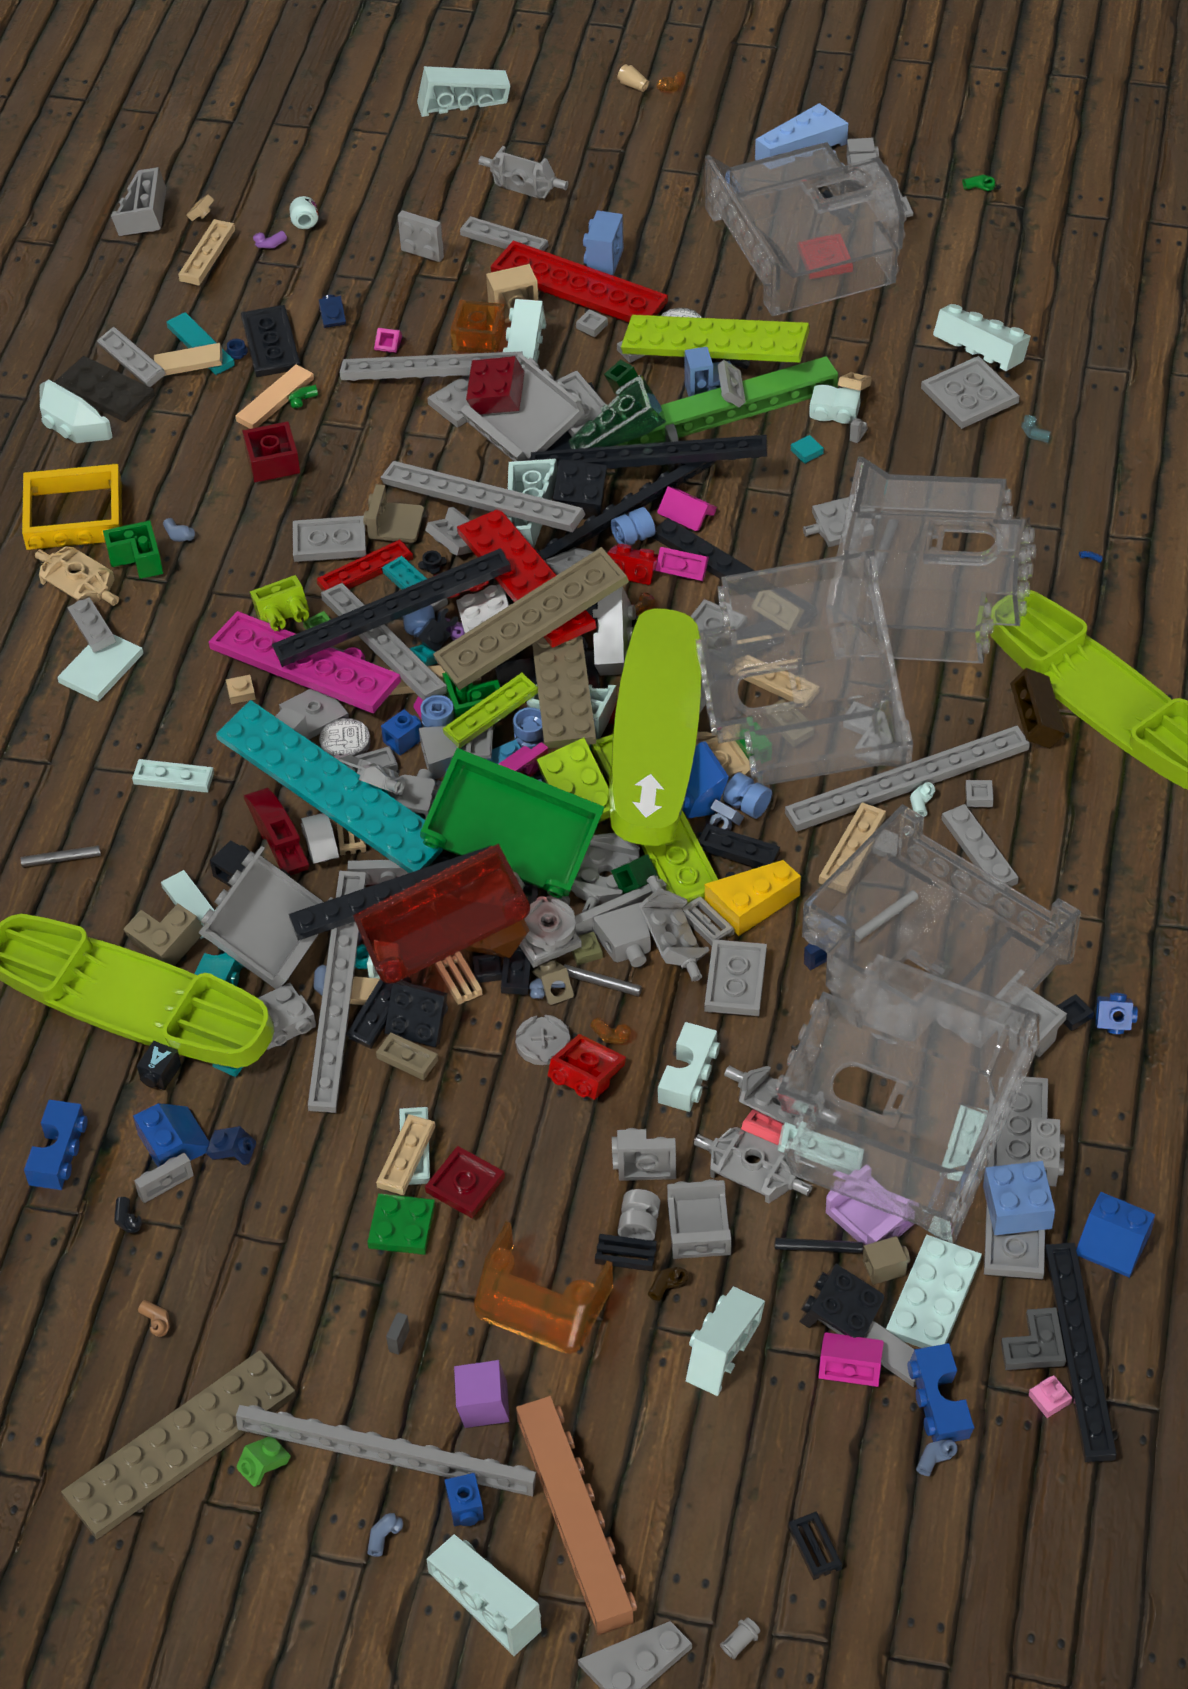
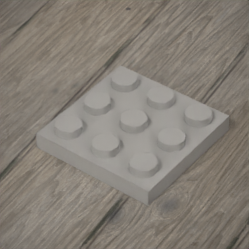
[921,356,1019,429]

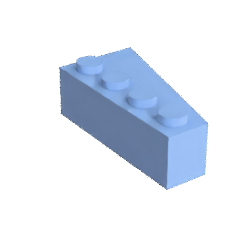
[755,103,848,170]

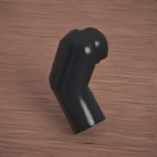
[114,1197,142,1233]

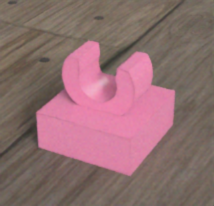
[1029,1375,1072,1418]

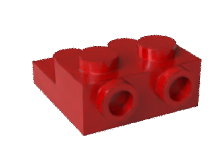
[547,1034,626,1100]

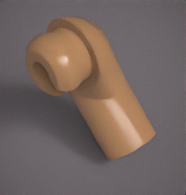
[138,1300,170,1337]

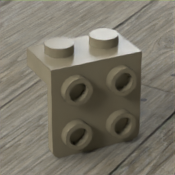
[363,484,424,543]

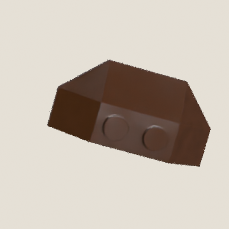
[434,898,530,958]

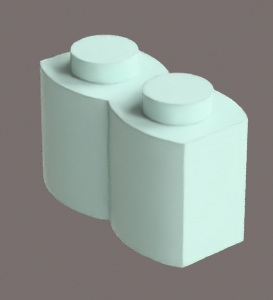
[810,385,860,424]

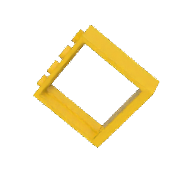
[22,464,122,550]

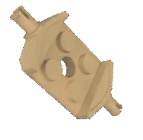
[35,546,119,606]

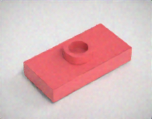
[741,1109,784,1145]

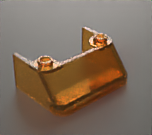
[474,1221,613,1354]

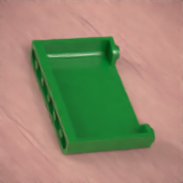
[420,748,605,899]

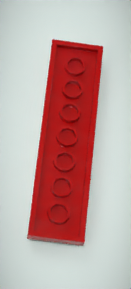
[491,240,668,322]
[457,509,596,648]

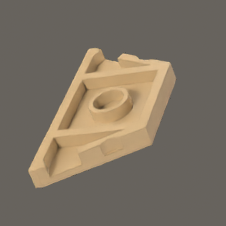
[696,732,753,804]

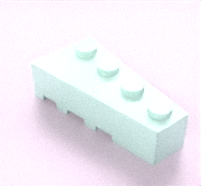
[507,459,558,548]

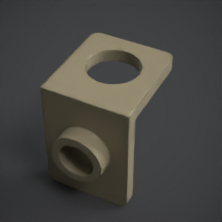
[532,961,574,1005]

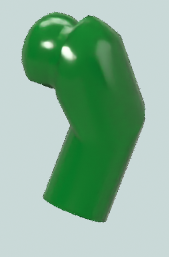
[962,174,996,191]
[288,385,318,408]

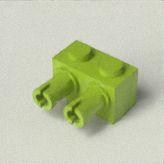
[250,575,309,631]

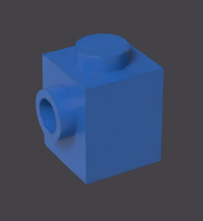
[381,710,422,756]
[445,1473,484,1526]

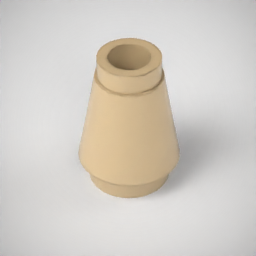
[617,64,649,92]

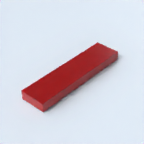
[316,539,413,591]

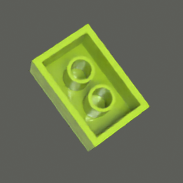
[537,738,610,822]

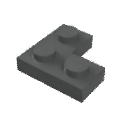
[1001,1308,1066,1370]

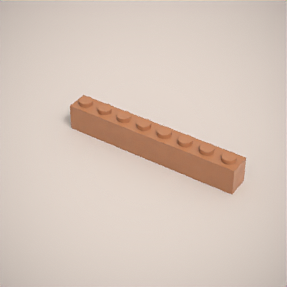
[516,1396,637,1635]

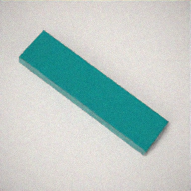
[166,312,235,375]

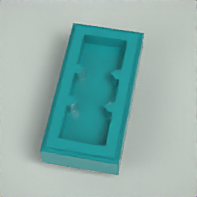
[382,556,427,590]

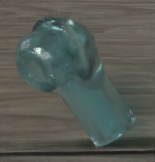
[1021,415,1051,443]

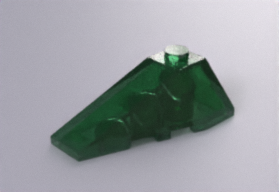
[569,375,666,449]

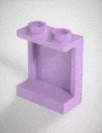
[826,1165,917,1247]

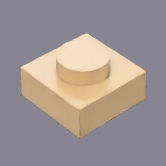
[186,194,214,221]
[226,675,256,704]

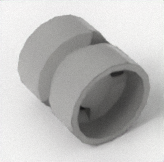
[618,1189,660,1241]

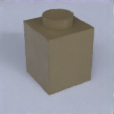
[863,1236,910,1285]

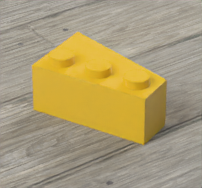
[705,860,801,936]

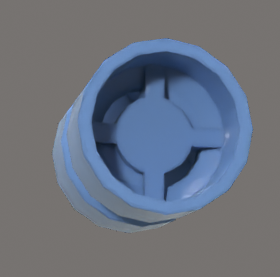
[611,507,655,545]
[420,695,454,727]
[513,707,544,749]
[723,772,772,819]

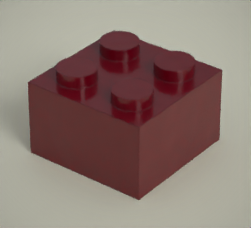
[466,356,525,415]
[242,421,300,483]

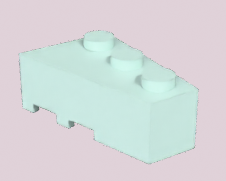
[503,299,546,363]

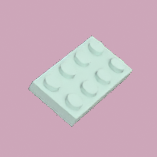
[886,1234,982,1348]

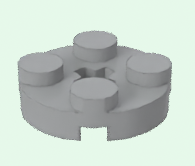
[523,899,576,952]

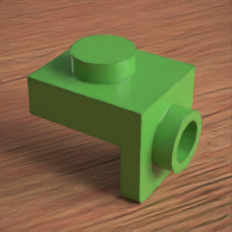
[237,1437,291,1487]

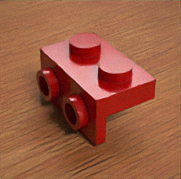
[607,544,659,585]

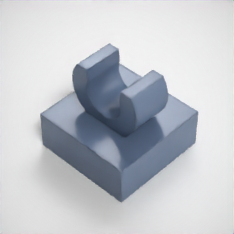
[710,799,744,831]

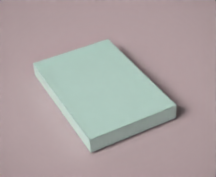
[57,634,144,701]

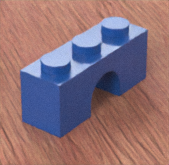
[24,1100,88,1190]
[907,1343,974,1442]

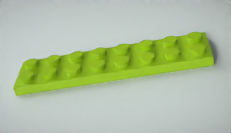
[621,315,810,363]
[591,734,718,904]

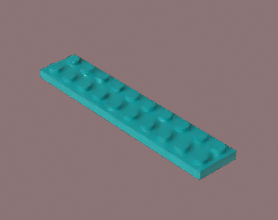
[216,700,444,873]

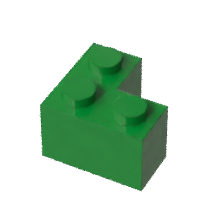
[103,520,163,579]
[442,673,506,720]

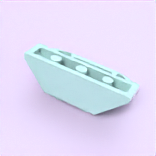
[40,380,112,443]

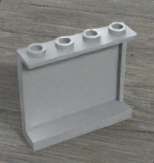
[460,353,585,461]
[199,846,333,989]

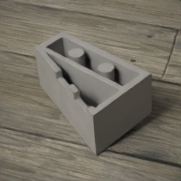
[111,167,166,236]
[593,586,636,676]

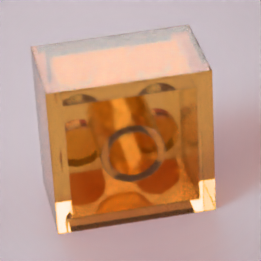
[450,300,506,353]

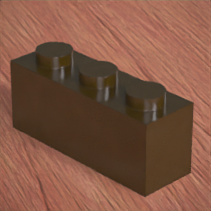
[1010,668,1066,749]

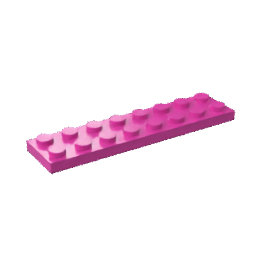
[209,611,401,713]

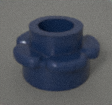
[225,339,248,360]

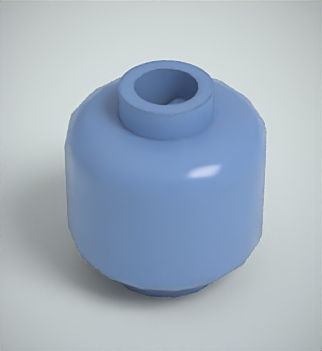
[403,605,435,637]

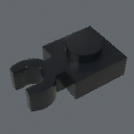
[415,608,458,652]

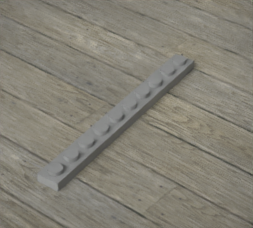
[380,461,585,532]
[785,725,1030,832]
[308,871,366,1113]
[236,1405,536,1497]

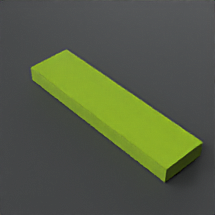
[443,673,538,749]

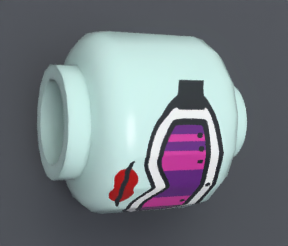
[289,196,318,229]

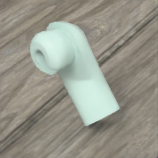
[910,782,935,819]

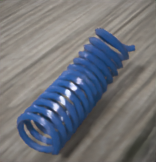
[1079,551,1103,563]

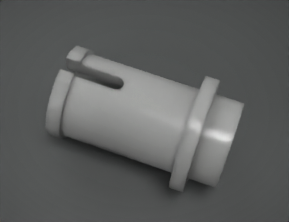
[720,1618,761,1659]

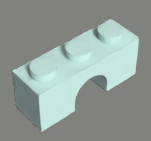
[658,1022,720,1112]

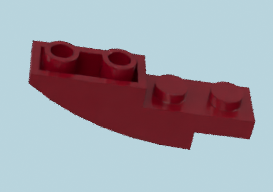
[244,788,309,875]

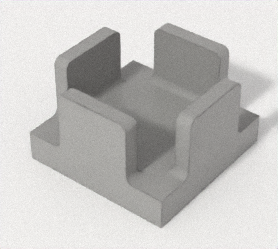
[988,984,1067,1059]

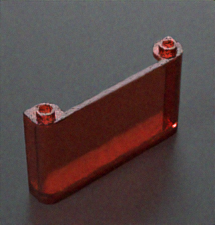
[353,843,530,983]

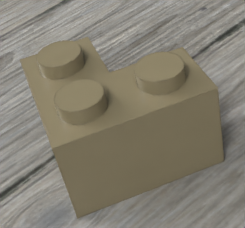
[123,903,203,966]

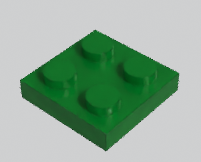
[367,1193,435,1255]

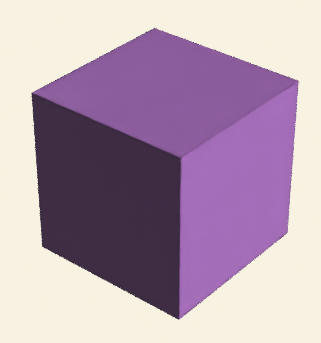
[454,1360,509,1428]

